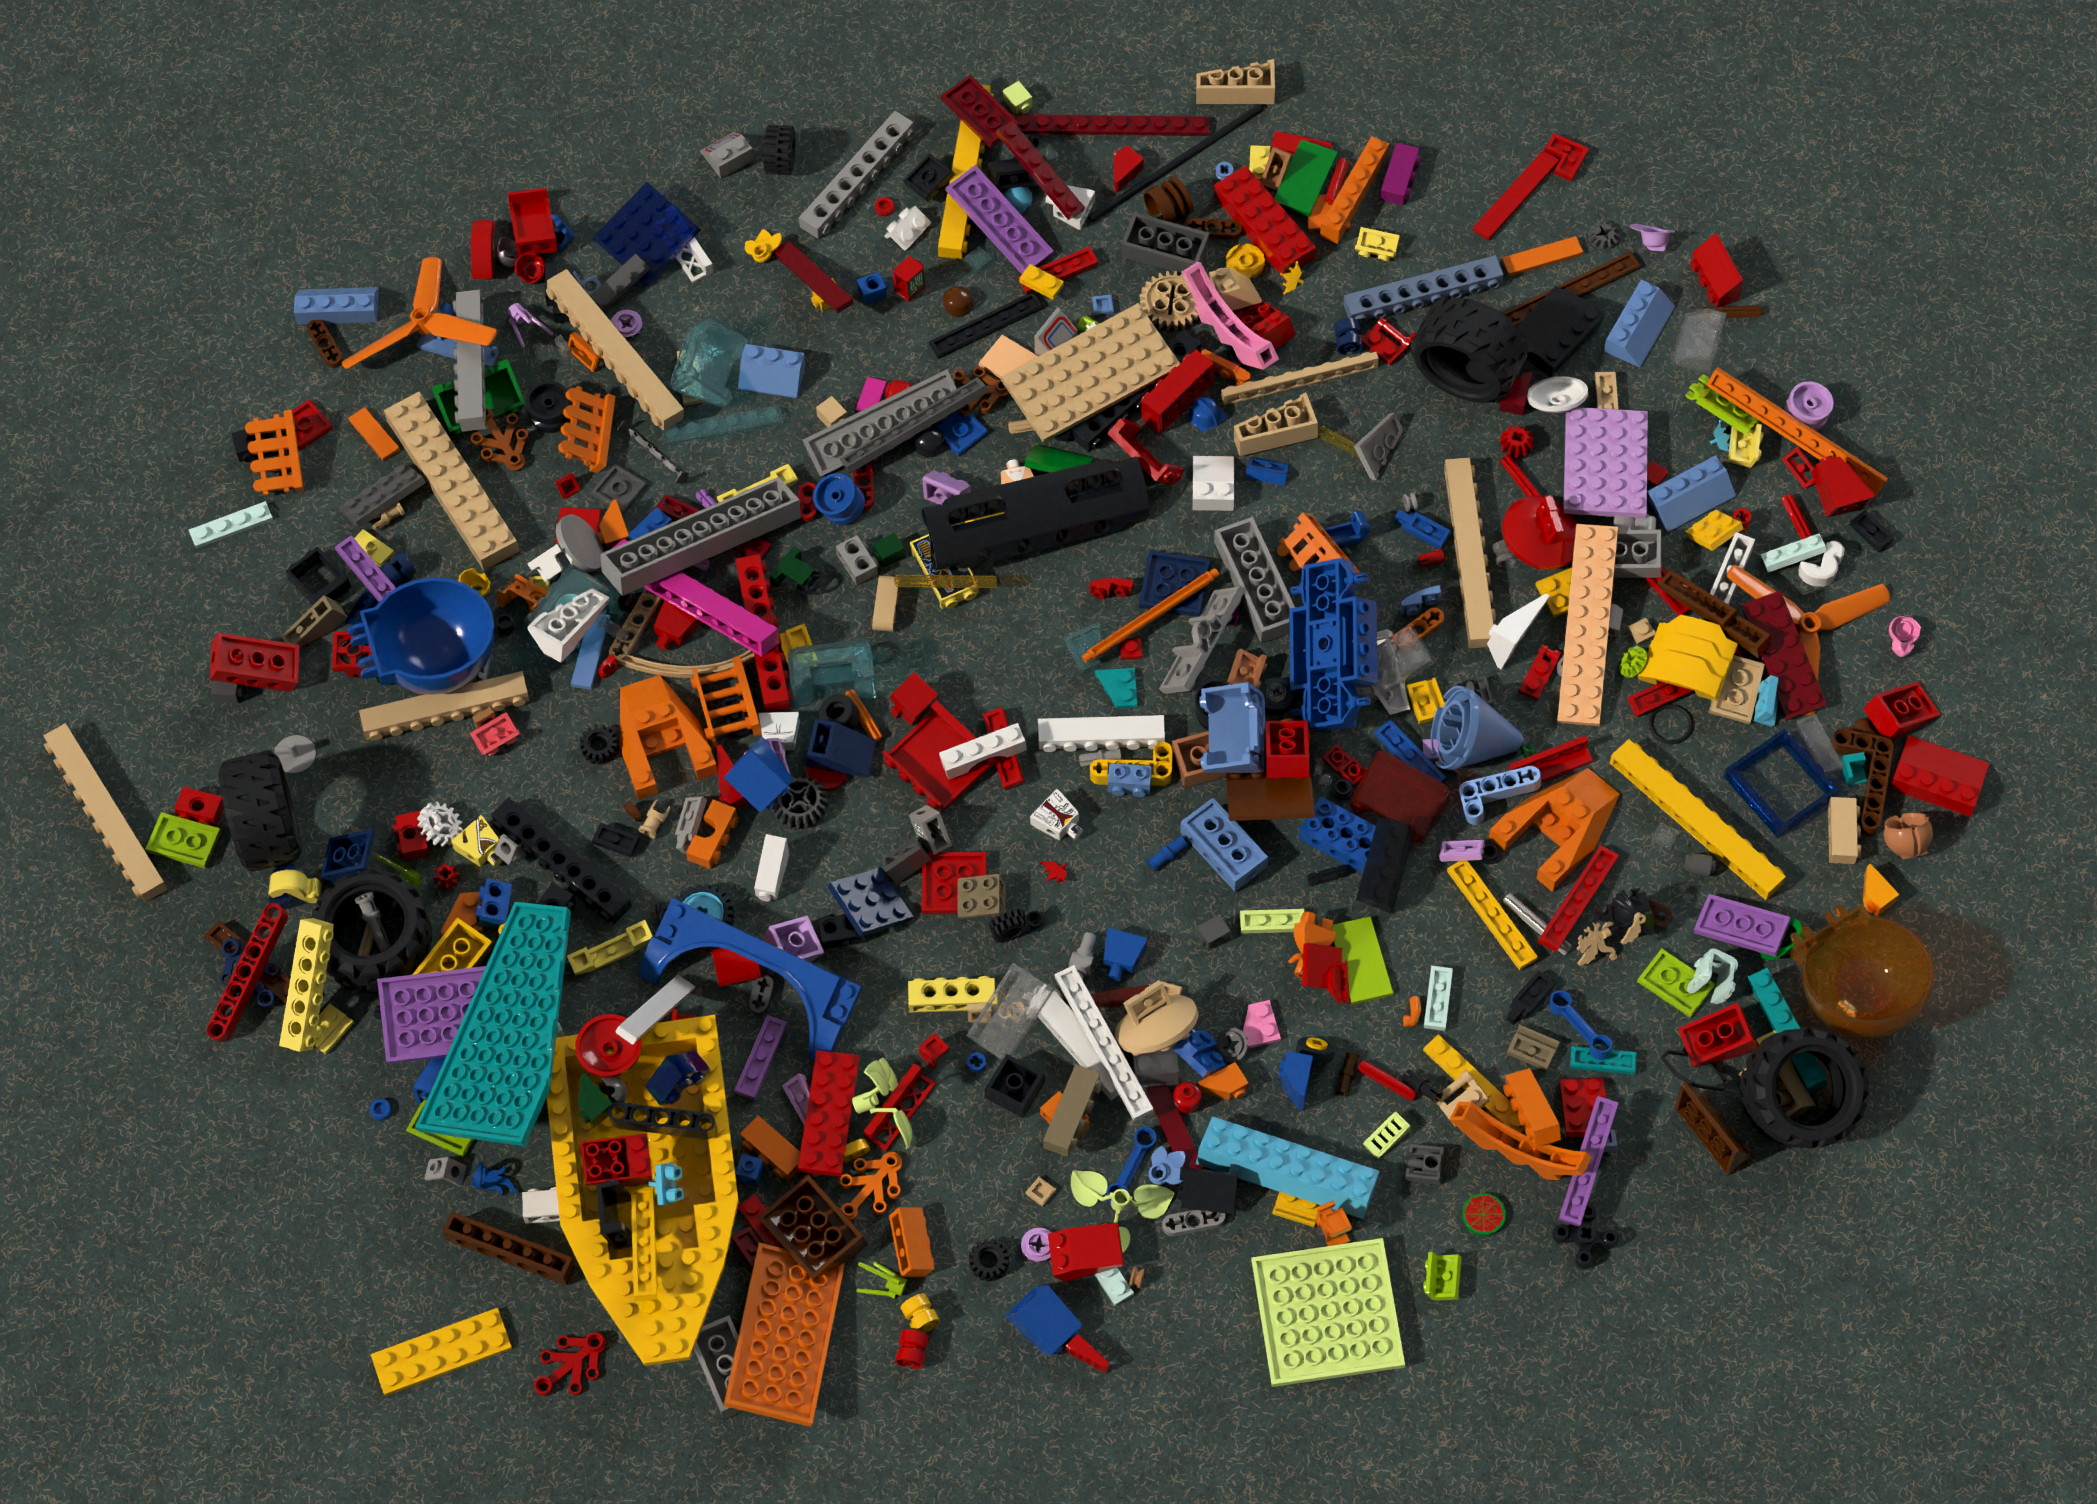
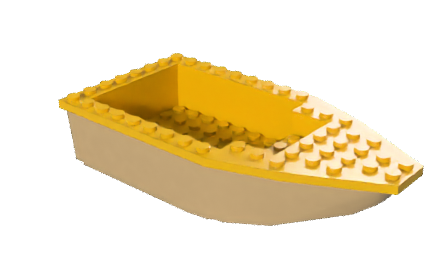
[547,1015,739,1366]

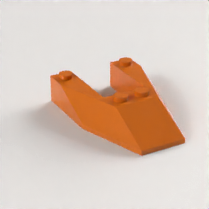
[619,675,718,800]
[1489,768,1620,892]

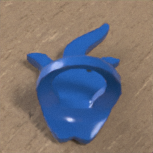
[551,214,575,251]
[471,1162,518,1196]

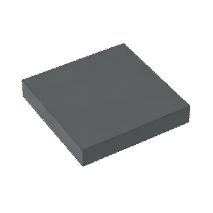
[590,463,648,515]

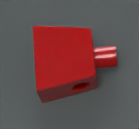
[654,600,701,650]

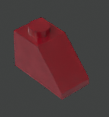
[1497,372,1533,416]

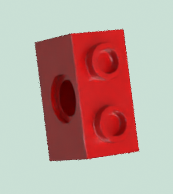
[174,787,224,827]
[393,811,430,861]

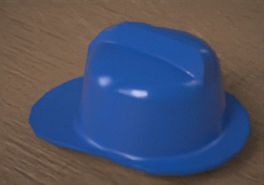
[1188,397,1229,432]

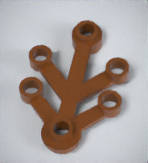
[953,367,1010,417]
[471,408,529,471]

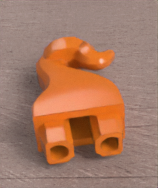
[1288,912,1336,979]

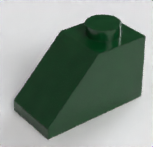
[578,1073,613,1128]

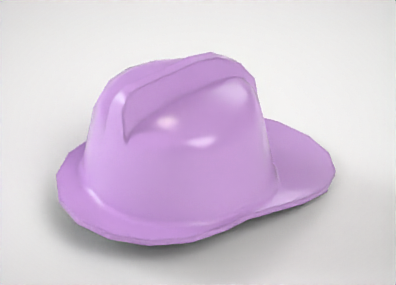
[1630,224,1675,251]

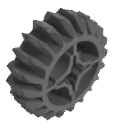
[772,773,828,830]

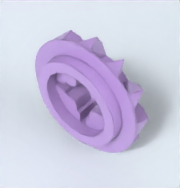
[611,310,643,339]
[1021,1228,1051,1263]

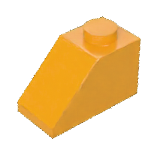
[1863,864,1899,916]

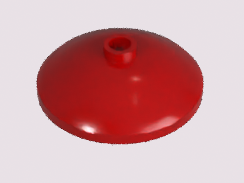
[575,1014,642,1077]

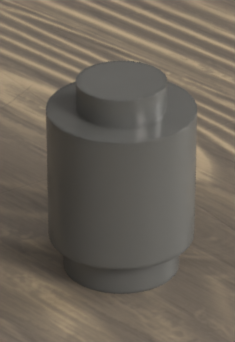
[1684,853,1716,877]

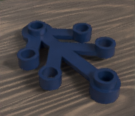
[220,938,281,1008]

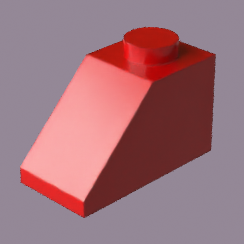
[1113,145,1144,192]

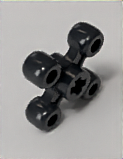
[1552,1204,1619,1270]

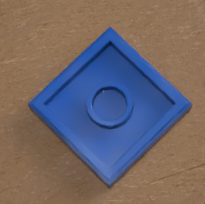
[935,408,989,457]

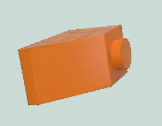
[597,499,630,549]
[1198,1062,1249,1100]

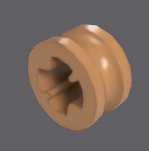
[1129,1266,1145,1288]

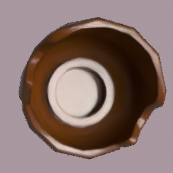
[942,286,973,317]

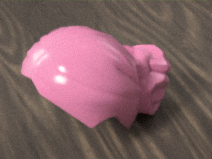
[1889,616,1921,657]

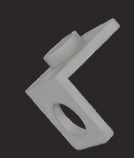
[494,834,527,865]
[424,1157,466,1186]

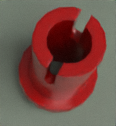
[1417,548,1445,568]

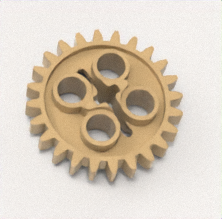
[1140,271,1198,331]

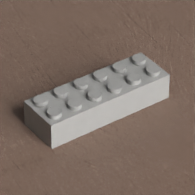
[1214,517,1295,643]

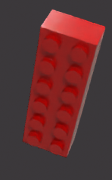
[1214,166,1316,278]

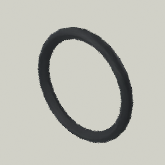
[1649,704,1693,744]

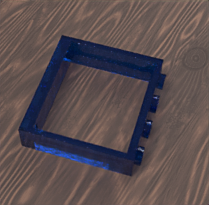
[1723,728,1839,838]

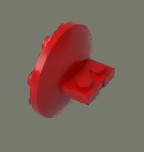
[1502,496,1578,570]

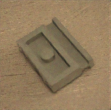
[1507,1025,1559,1071]

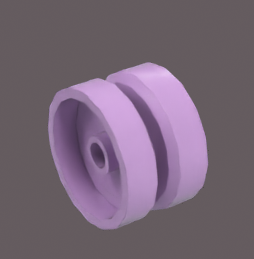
[1783,381,1834,431]

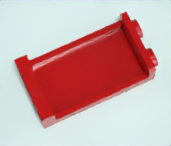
[508,188,557,257]
[1107,418,1185,485]

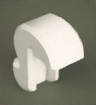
[1798,541,1844,587]

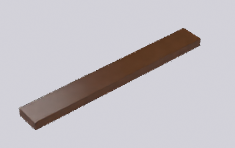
[1502,251,1641,327]

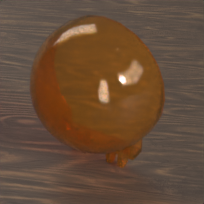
[1790,904,1934,1039]

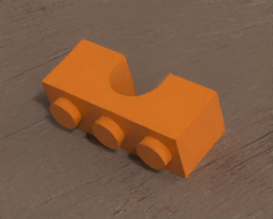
[686,800,739,869]

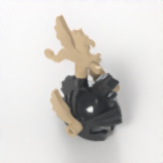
[1577,888,1655,966]

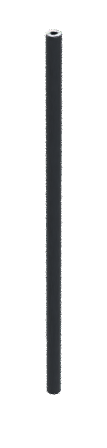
[1088,104,1263,222]

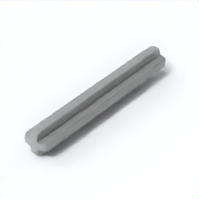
[1503,893,1572,955]

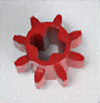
[433,863,460,891]

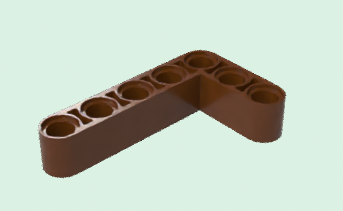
[1830,729,1894,837]

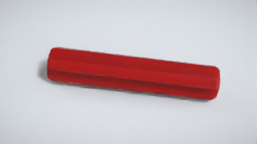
[1325,158,1349,205]
[1501,455,1542,497]
[1782,494,1813,540]
[1358,1060,1417,1101]

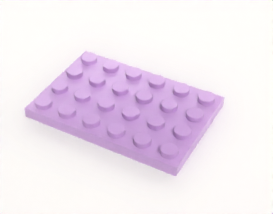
[1563,407,1648,518]

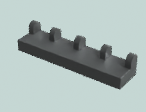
[590,254,650,312]

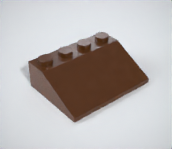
[1226,769,1314,821]
[1674,1082,1751,1176]
[758,1175,868,1280]

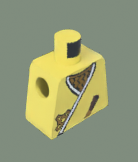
[451,815,503,867]

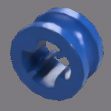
[967,1052,986,1073]

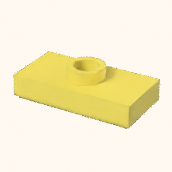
[354,529,394,567]

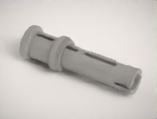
[355,892,392,953]

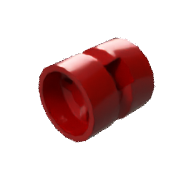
[895,1329,929,1369]

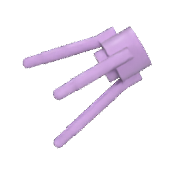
[507,303,554,348]

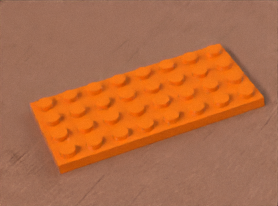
[723,1243,845,1427]

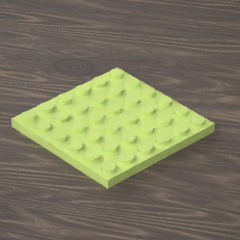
[1251,1238,1405,1387]

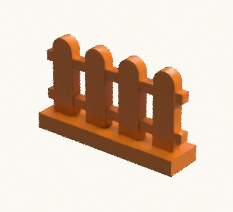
[558,386,616,473]
[245,410,304,496]
[1277,512,1361,574]

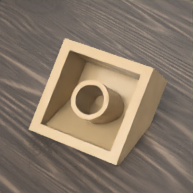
[1209,267,1262,311]

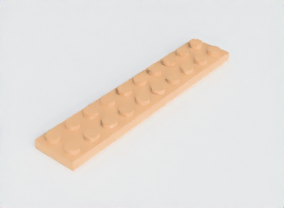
[1557,524,1618,726]

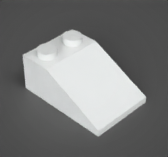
[1193,456,1234,511]

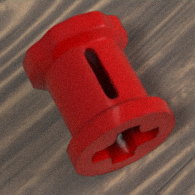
[1733,508,1751,533]

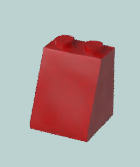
[1811,456,1875,517]

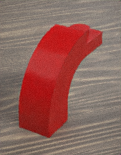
[471,219,496,279]

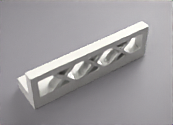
[654,206,713,283]

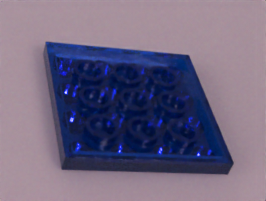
[592,182,701,287]

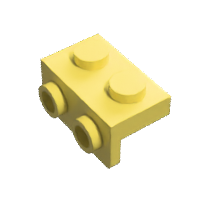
[1355,227,1400,261]
[1728,424,1763,468]

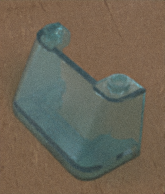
[669,314,748,407]

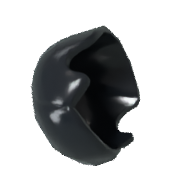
[913,425,944,458]

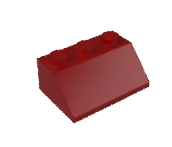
[1690,233,1743,306]

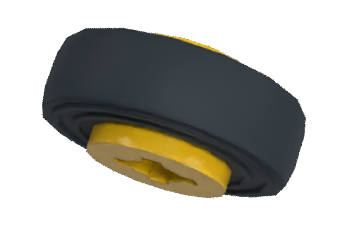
[1296,1037,1335,1064]

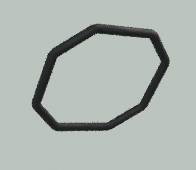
[1661,1050,1729,1091]

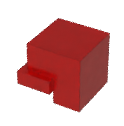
[889,672,938,726]

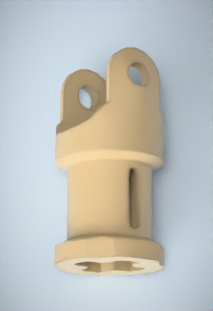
[370,502,405,530]
[638,799,670,839]

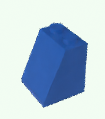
[724,737,793,813]
[1004,1285,1082,1356]

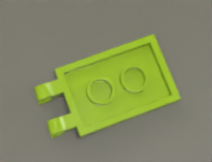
[1685,374,1761,435]

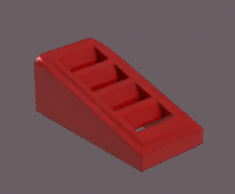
[1066,1334,1110,1373]

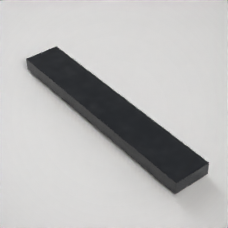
[929,291,1043,359]

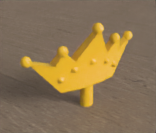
[1280,261,1304,295]

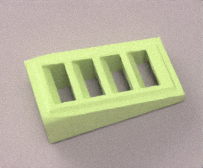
[1363,1112,1410,1159]

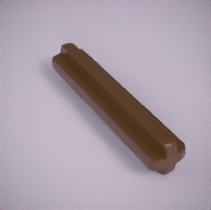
[1702,305,1762,319]

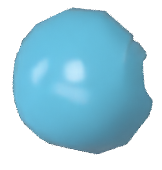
[1003,187,1033,214]

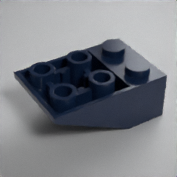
[806,719,876,778]

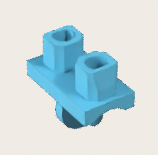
[649,1162,684,1205]

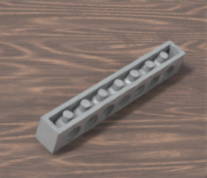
[799,111,915,239]

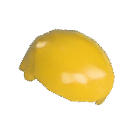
[459,568,491,598]

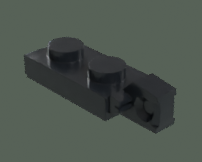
[1506,970,1556,1025]

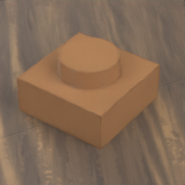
[472,707,496,729]

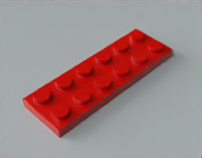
[798,1050,860,1177]

